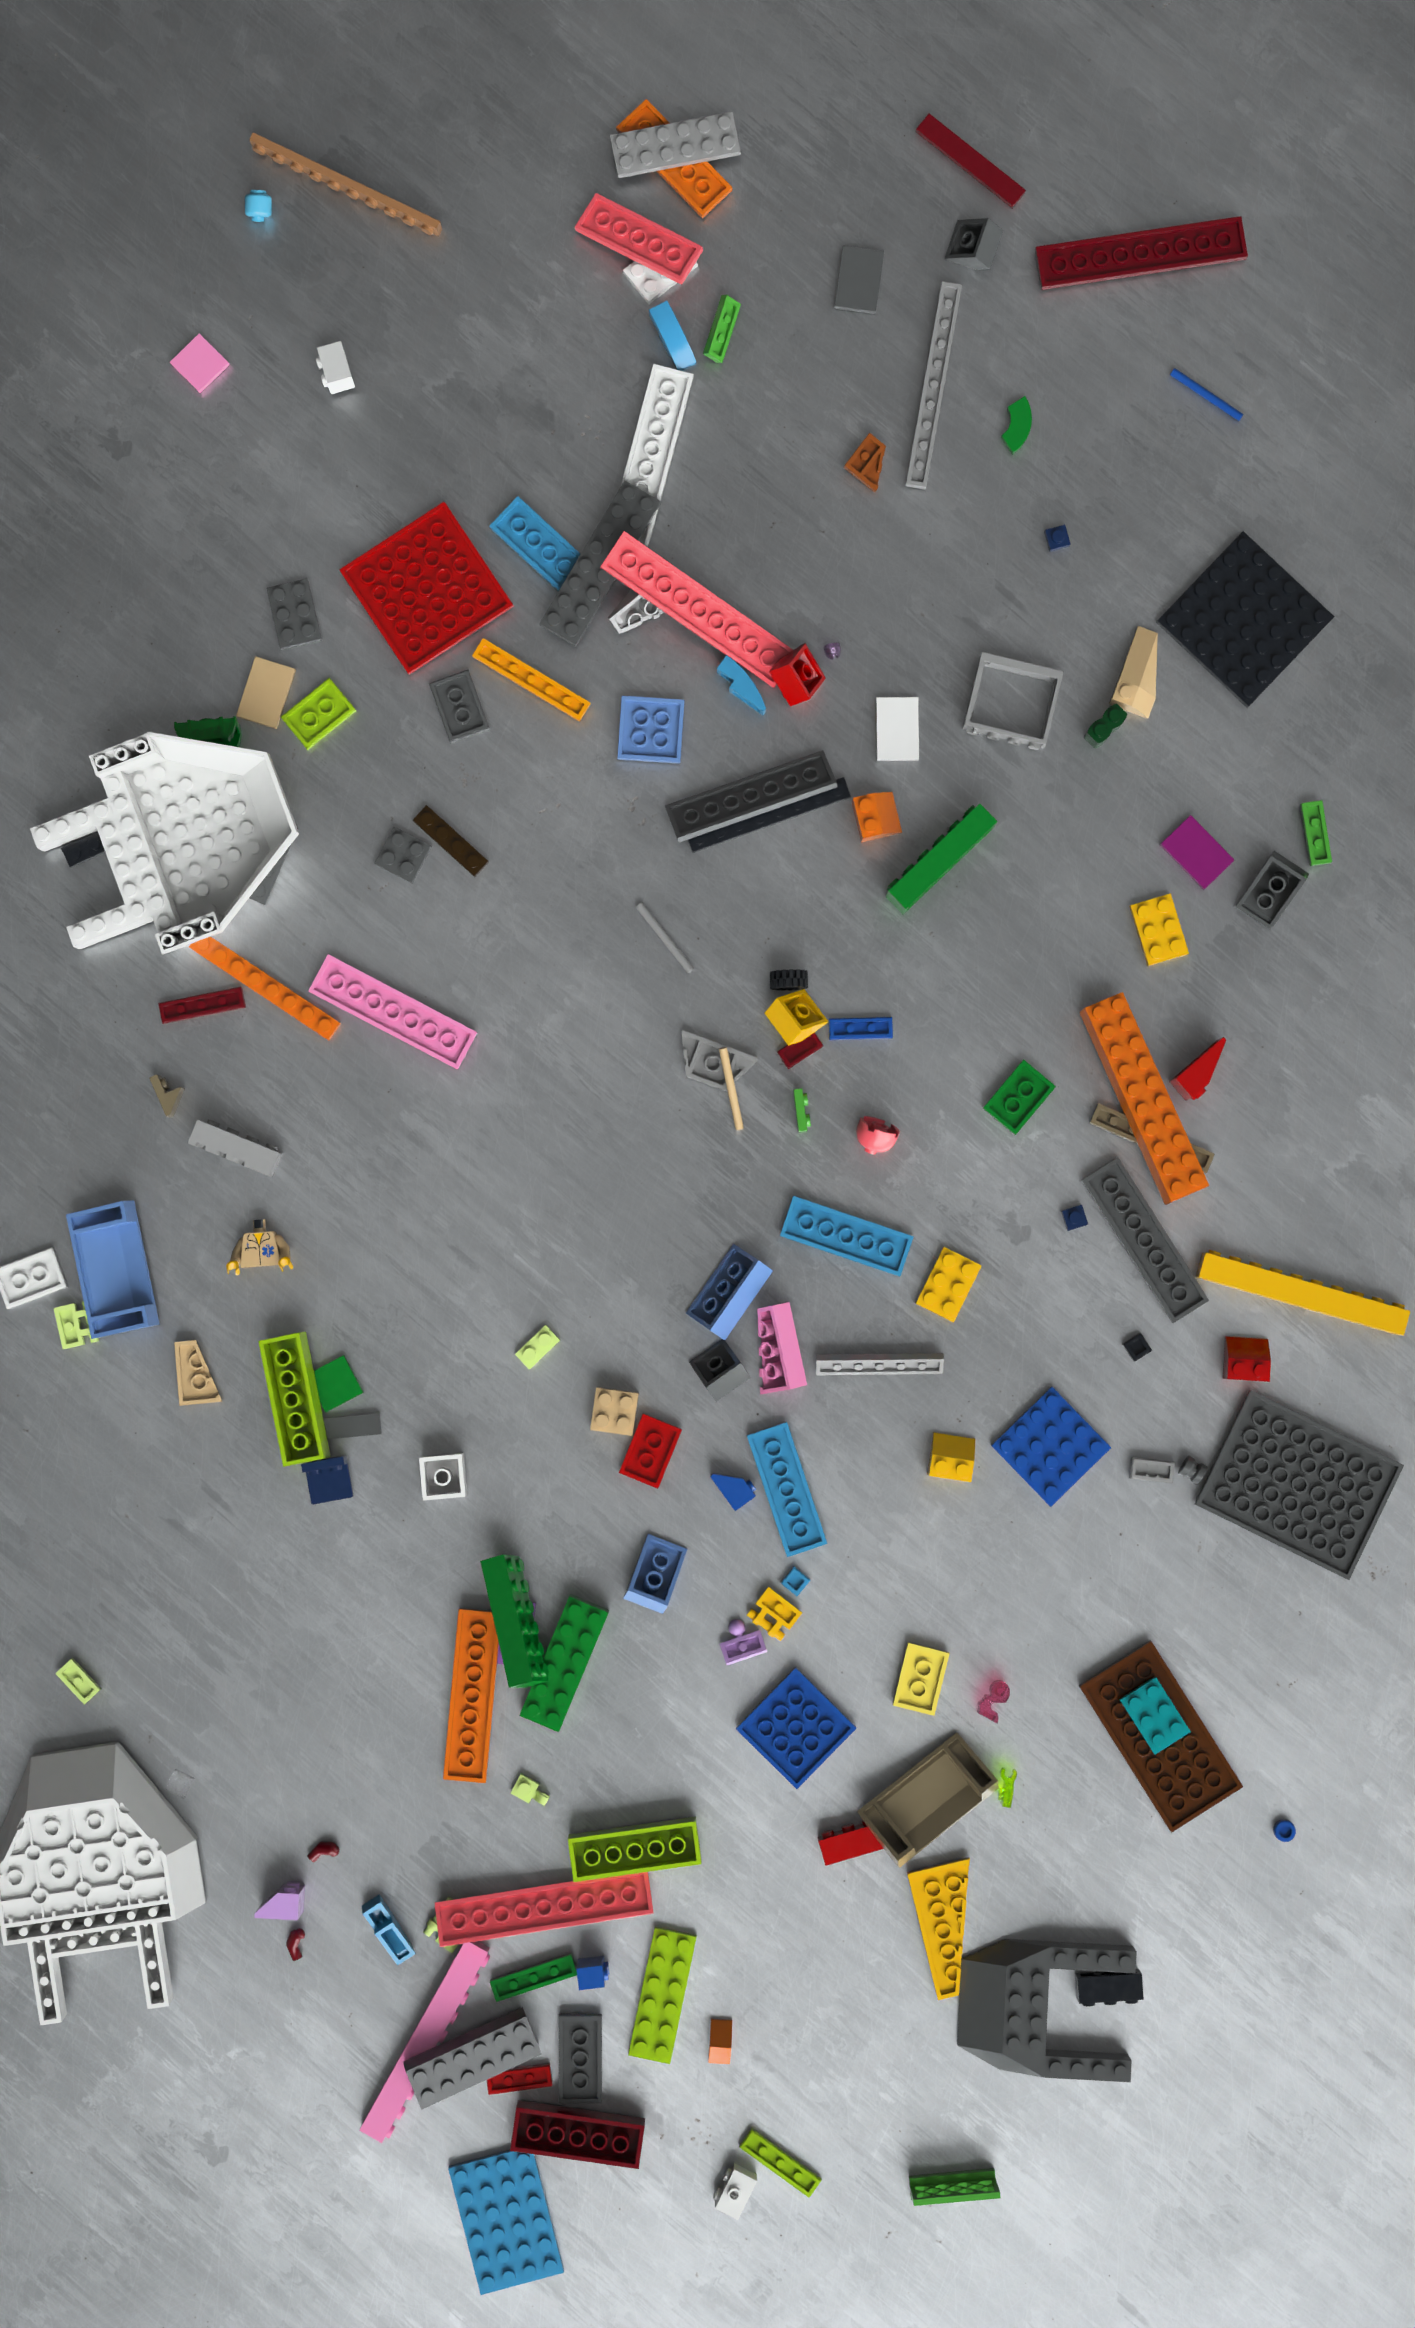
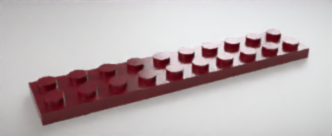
[1035,216,1248,290]

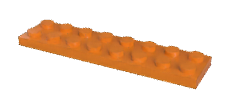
[443,1608,499,1783]

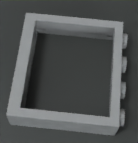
[963,652,1064,750]

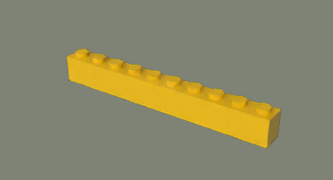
[1195,1250,1410,1336]

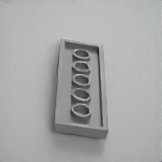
[610,111,741,178]

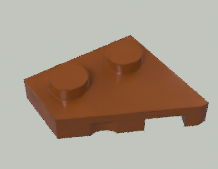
[843,433,886,492]

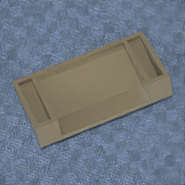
[857,1733,999,1868]

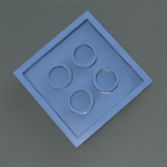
[617,696,685,764]

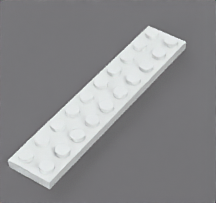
[621,364,694,547]

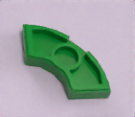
[1001,396,1032,455]

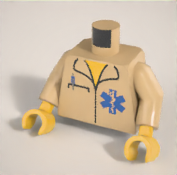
[226,1219,293,1275]

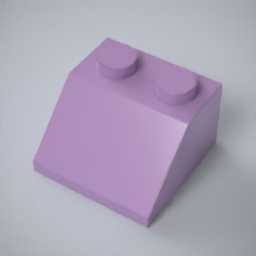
[254,1881,305,1920]

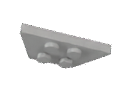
[681,1030,758,1091]

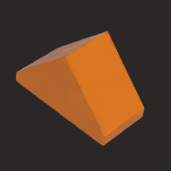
[708,2019,732,2064]

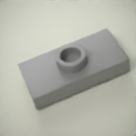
[1129,1457,1175,1483]

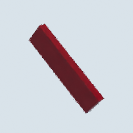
[158,987,246,1024]

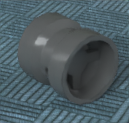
[1178,1456,1208,1484]

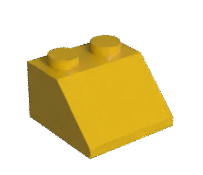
[764,989,828,1046]
[927,1432,976,1482]

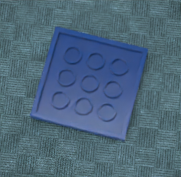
[991,1386,1111,1507]
[736,1667,856,1789]

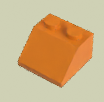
[852,792,902,843]

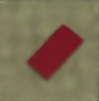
[777,1032,824,1070]

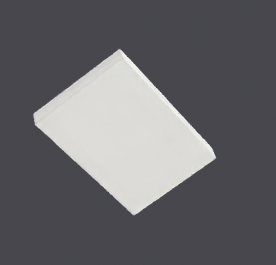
[876,697,919,761]
[0,1247,68,1309]

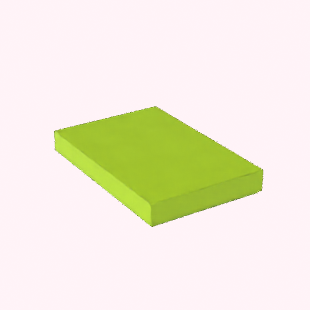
[281,678,356,750]

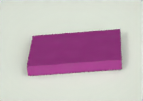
[1160,815,1234,890]

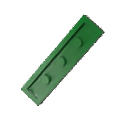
[490,1953,577,2002]

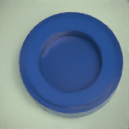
[1273,1819,1296,1842]

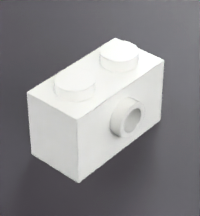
[315,341,355,394]
[713,2163,757,2220]

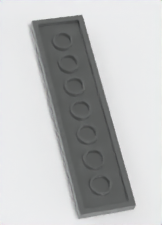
[539,481,661,646]
[665,750,837,843]
[1082,1157,1209,1323]

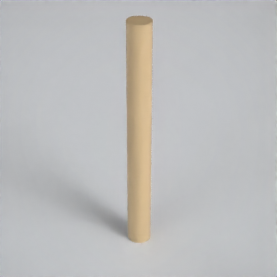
[719,1047,744,1130]

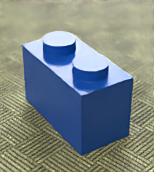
[576,1956,610,1990]

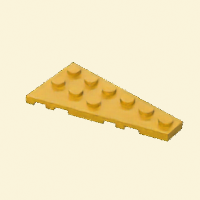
[907,1857,970,2000]

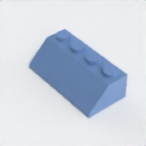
[686,1244,773,1340]

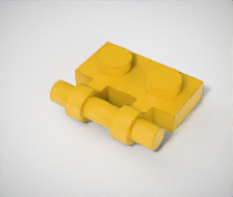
[747,1586,802,1641]

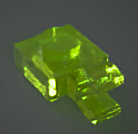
[998,1767,1017,1808]

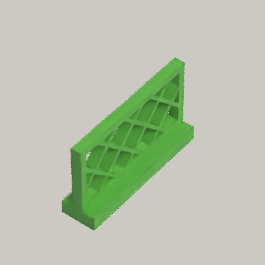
[909,2168,1001,2206]

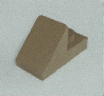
[149,1074,185,1118]

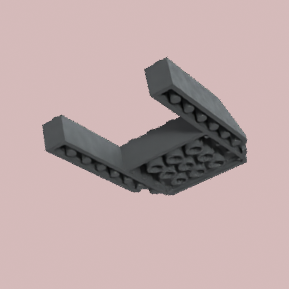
[957,1939,1137,2082]

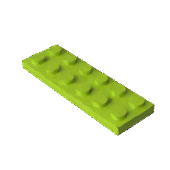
[628,1926,697,2064]

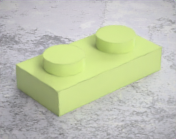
[515,1325,560,1370]
[55,1658,101,1705]

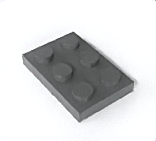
[266,578,322,650]

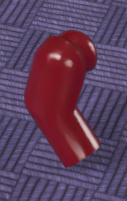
[307,1841,340,1863]
[286,1928,305,1961]

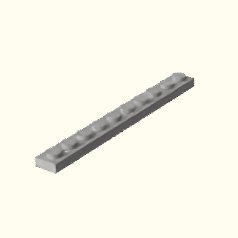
[905,281,962,490]

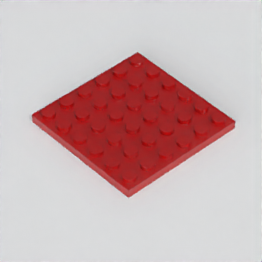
[339,502,514,675]

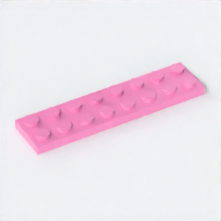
[308,954,477,1070]

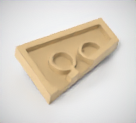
[174,1340,222,1406]

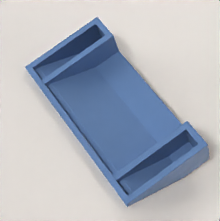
[66,1200,160,1339]

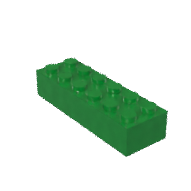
[886,804,998,915]
[480,1554,549,1688]
[519,1594,609,1732]

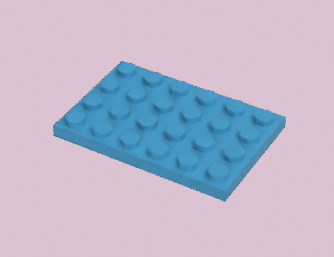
[448,2150,564,2295]

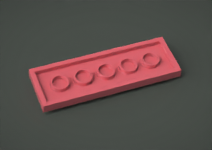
[575,193,703,285]

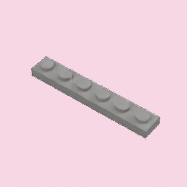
[816,1353,944,1375]

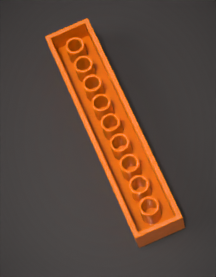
[1079,992,1209,1205]

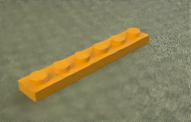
[472,638,591,722]

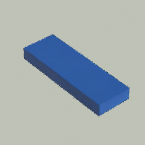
[829,1017,893,1040]

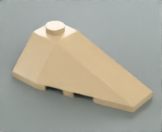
[1109,626,1158,719]

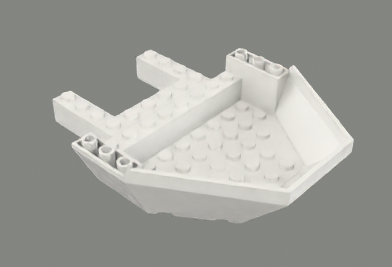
[30,732,299,955]
[0,1742,206,2025]

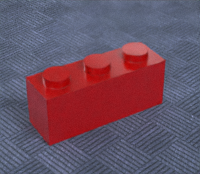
[818,1821,883,1866]

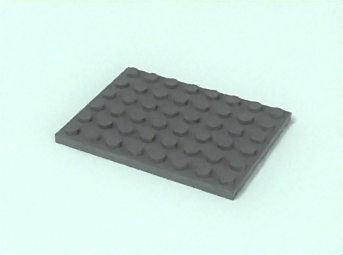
[1195,1390,1404,1580]

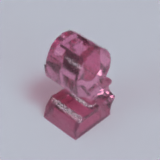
[977,1680,1010,1724]

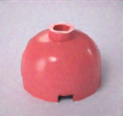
[856,1116,900,1154]

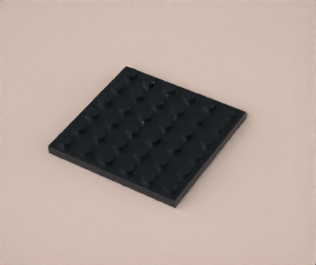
[1156,531,1335,708]

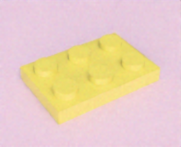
[892,1642,950,1716]

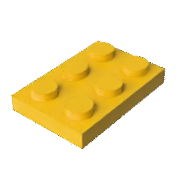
[1129,893,1189,966]
[915,1247,982,1322]

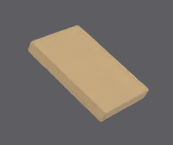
[236,656,296,729]

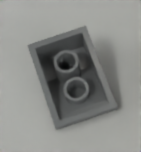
[1236,851,1309,930]

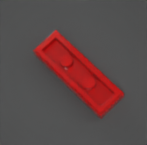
[487,2063,553,2095]

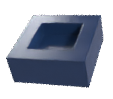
[1044,525,1071,552]
[1061,1205,1088,1231]

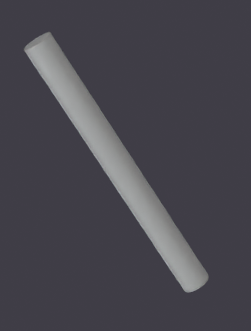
[636,902,694,973]

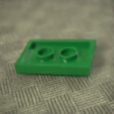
[982,1060,1056,1135]

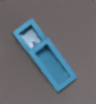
[649,301,697,371]
[717,655,766,715]
[361,1894,416,1965]

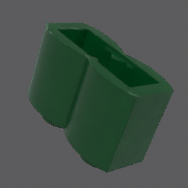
[1084,704,1127,748]

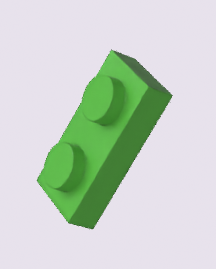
[793,1089,811,1133]

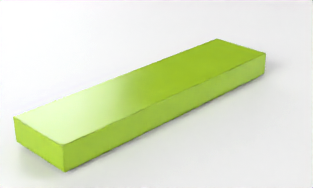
[739,2128,822,2198]

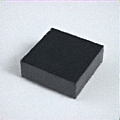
[1122,1333,1152,1362]

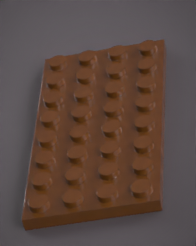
[1079,1640,1243,1833]

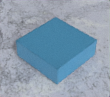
[780,1566,810,1596]

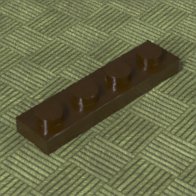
[412,805,489,877]

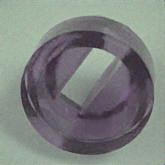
[823,642,841,660]

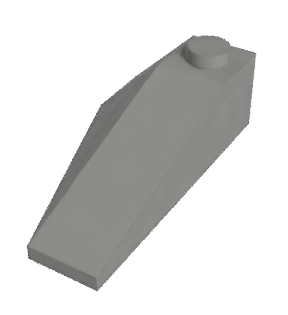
[608,557,674,634]

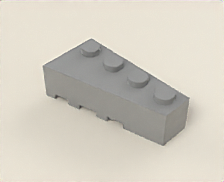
[188,1119,282,1177]

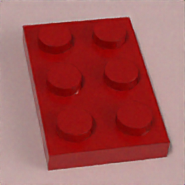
[619,1413,682,1489]

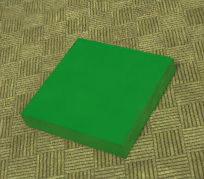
[314,1355,364,1413]

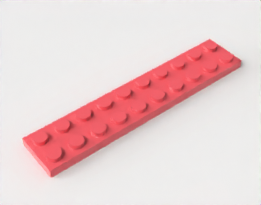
[600,531,793,688]
[435,1872,654,1947]

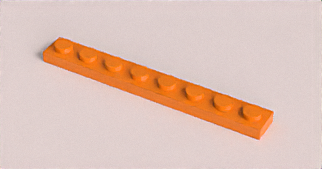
[189,936,341,1041]

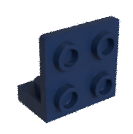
[301,1455,354,1505]

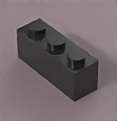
[1075,1969,1144,2007]

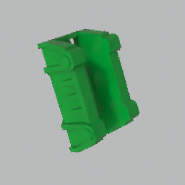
[174,716,242,747]

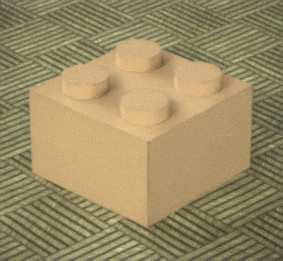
[590,1387,639,1436]

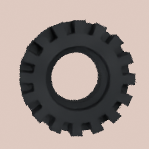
[770,969,808,991]

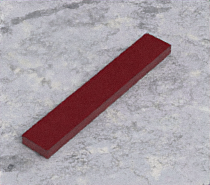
[916,113,1026,209]

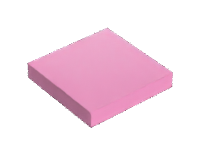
[170,334,230,393]

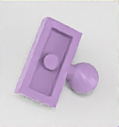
[720,1619,767,1665]

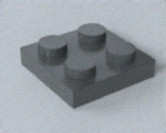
[374,827,432,884]

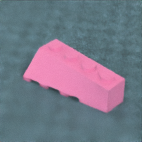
[757,1302,807,1395]

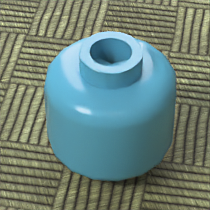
[245,190,272,222]

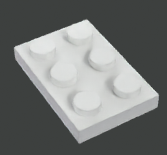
[623,261,698,305]

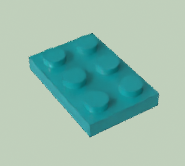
[1119,1676,1191,1755]

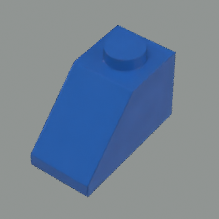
[710,1473,757,1511]

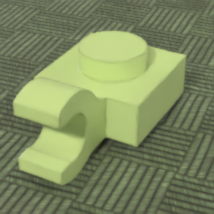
[511,1773,550,1806]

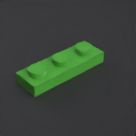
[703,295,741,363]
[1300,800,1332,866]

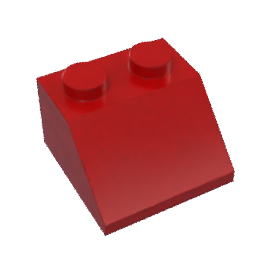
[769,643,826,706]
[1223,1336,1271,1382]

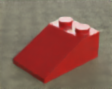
[1169,1037,1226,1101]

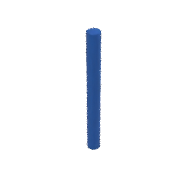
[1170,368,1244,421]

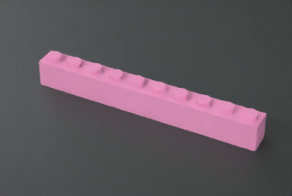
[359,1941,490,2143]

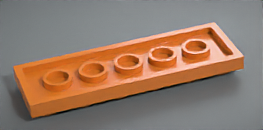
[616,99,732,219]

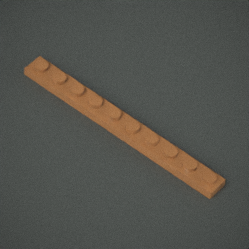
[249,133,442,237]

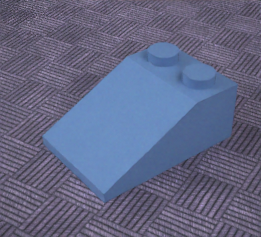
[623,1534,687,1614]

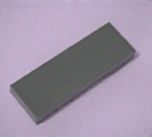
[323,1413,382,1439]

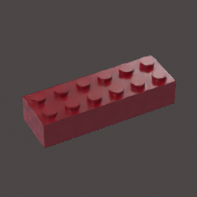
[510,2100,645,2169]

